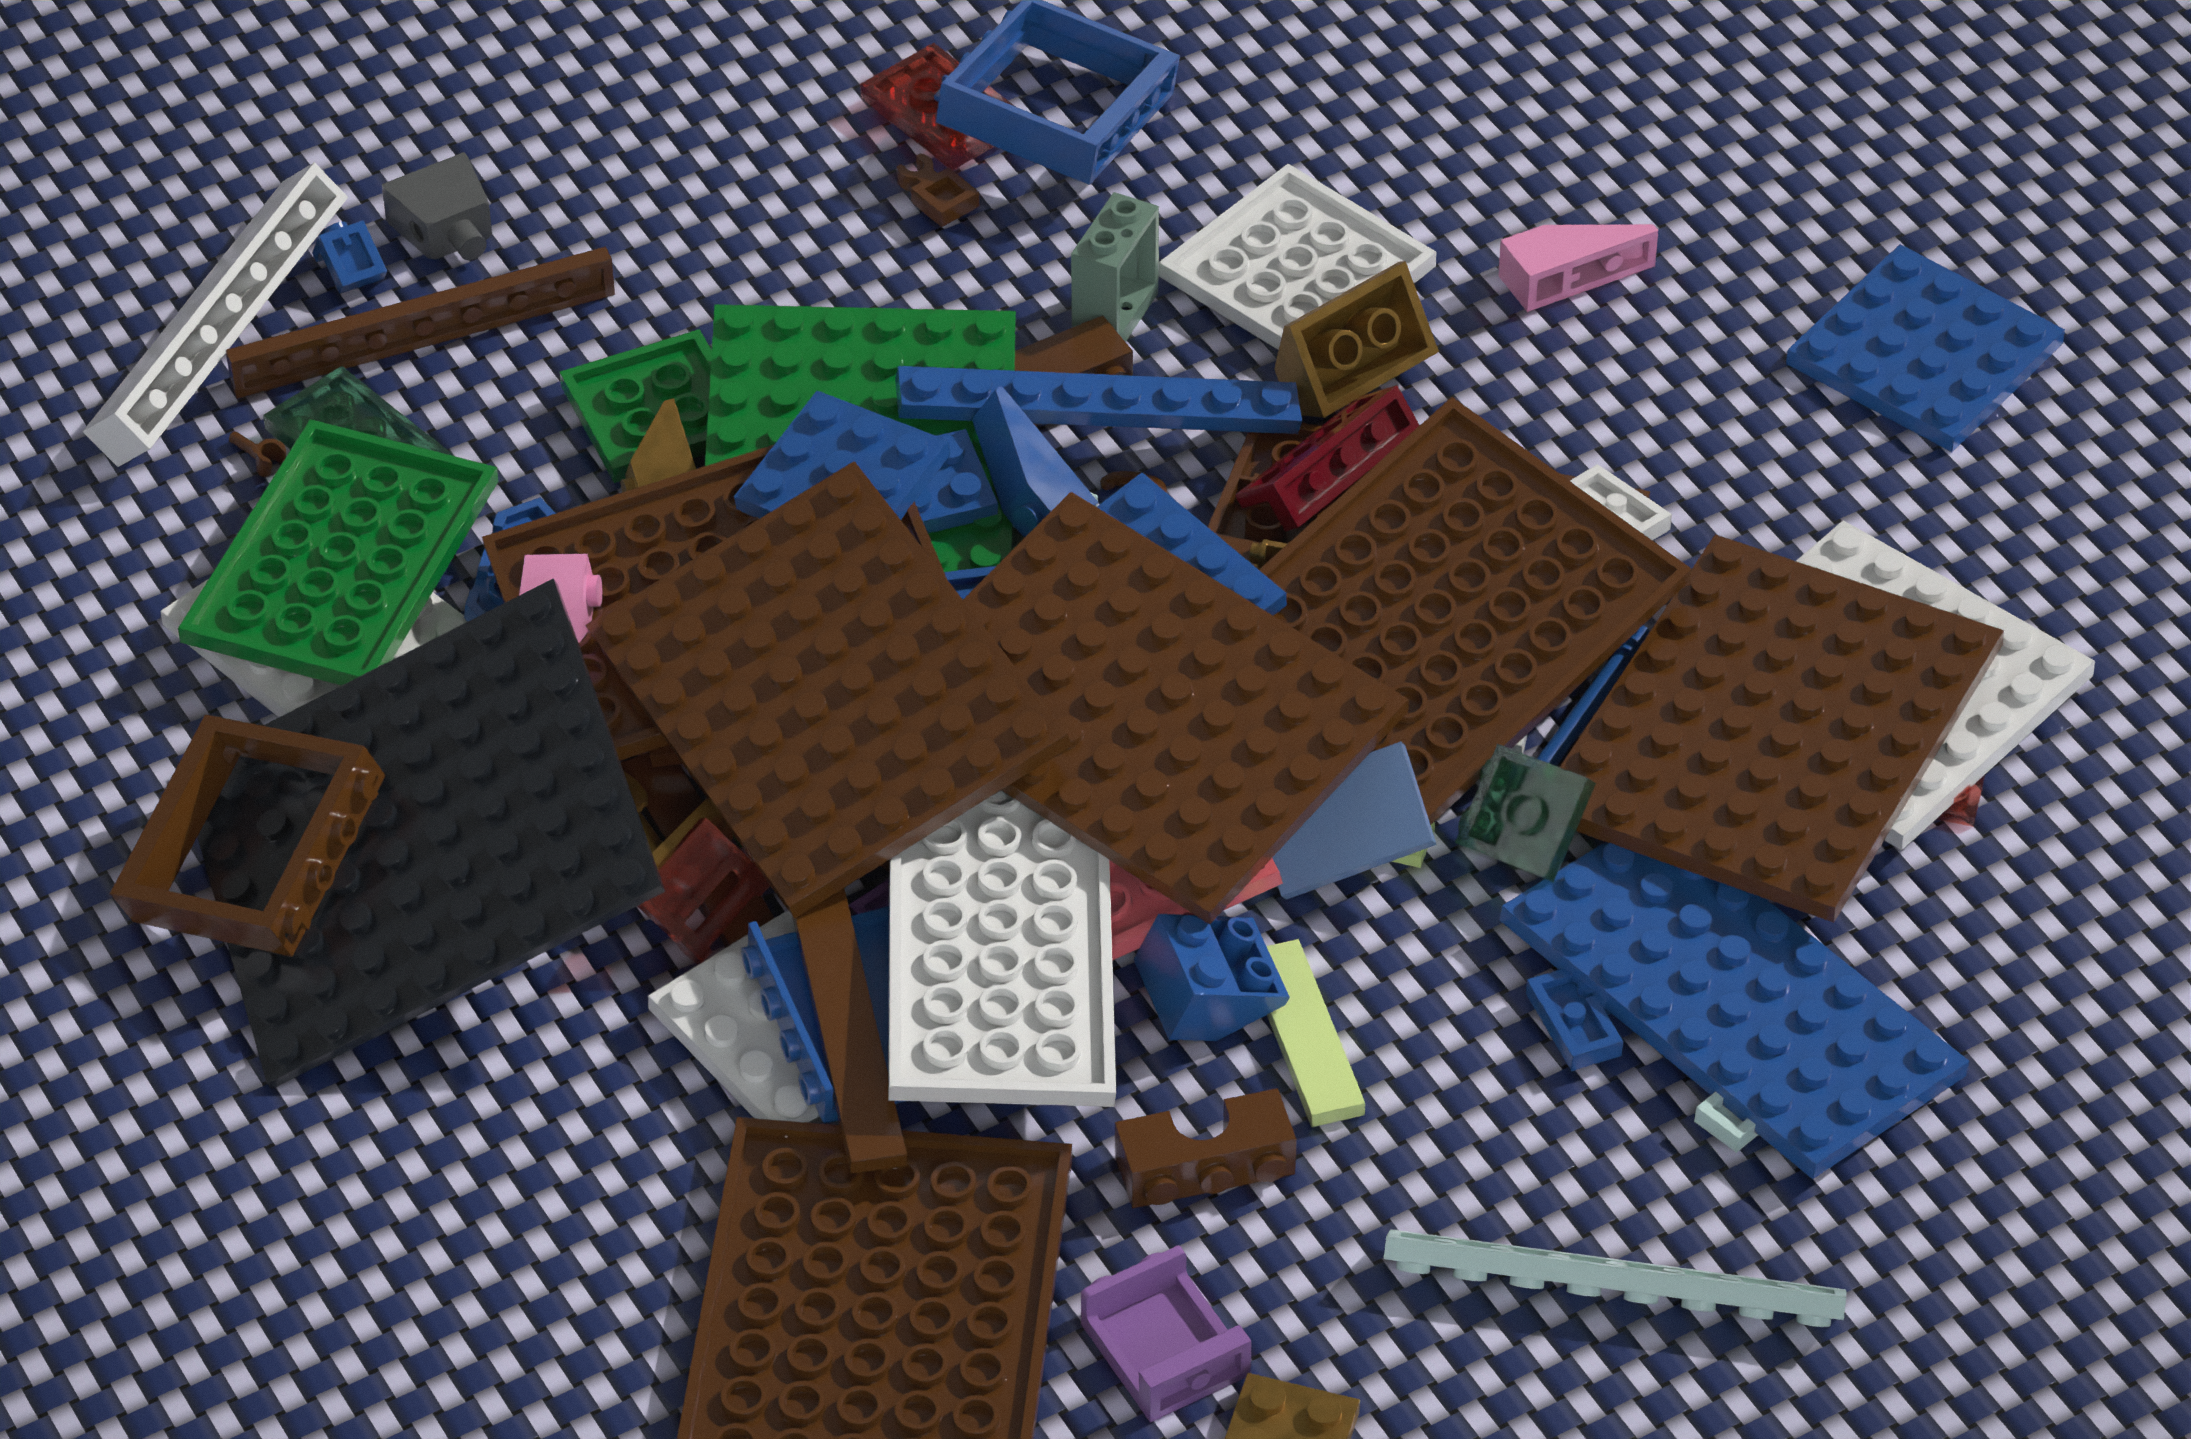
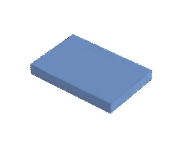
[1272,741,1437,900]

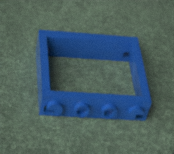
[934,0,1180,185]

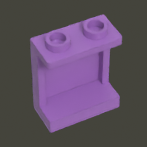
[1081,1246,1251,1423]

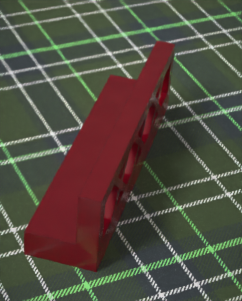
[1235,385,1420,531]

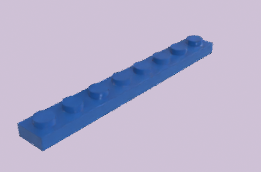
[895,366,1302,434]

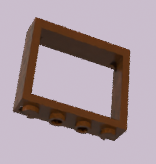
[110,714,386,957]

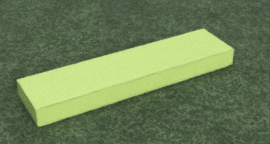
[1266,939,1365,1127]

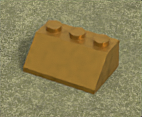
[1274,261,1439,418]

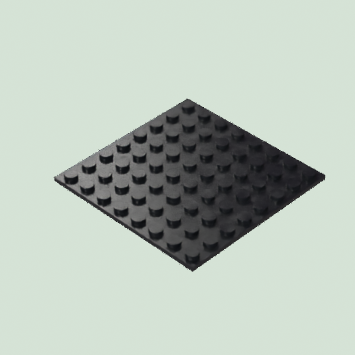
[197,578,665,1089]

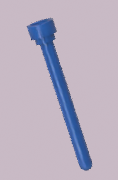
[1511,625,1650,807]

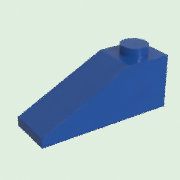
[972,386,1099,538]

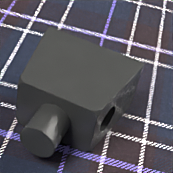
[381,152,492,260]

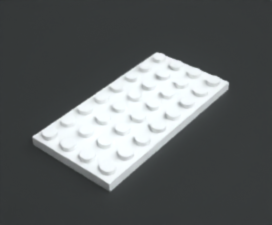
[888,790,1116,1107]

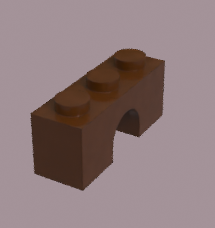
[1115,1088,1297,1209]

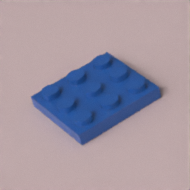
[734,391,950,520]

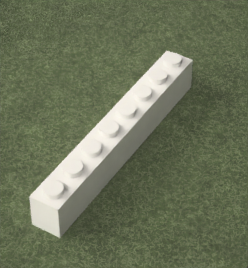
[83,162,348,467]

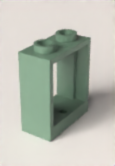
[1071,192,1159,342]

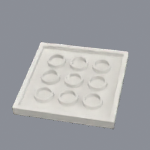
[1159,164,1437,350]
[648,910,823,1138]

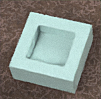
[1694,1092,1758,1153]

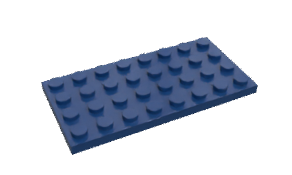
[1500,842,1970,1179]

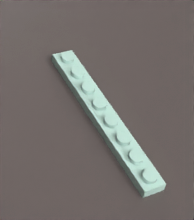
[1384,1229,1846,1327]

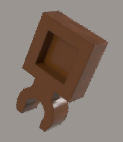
[897,153,980,227]

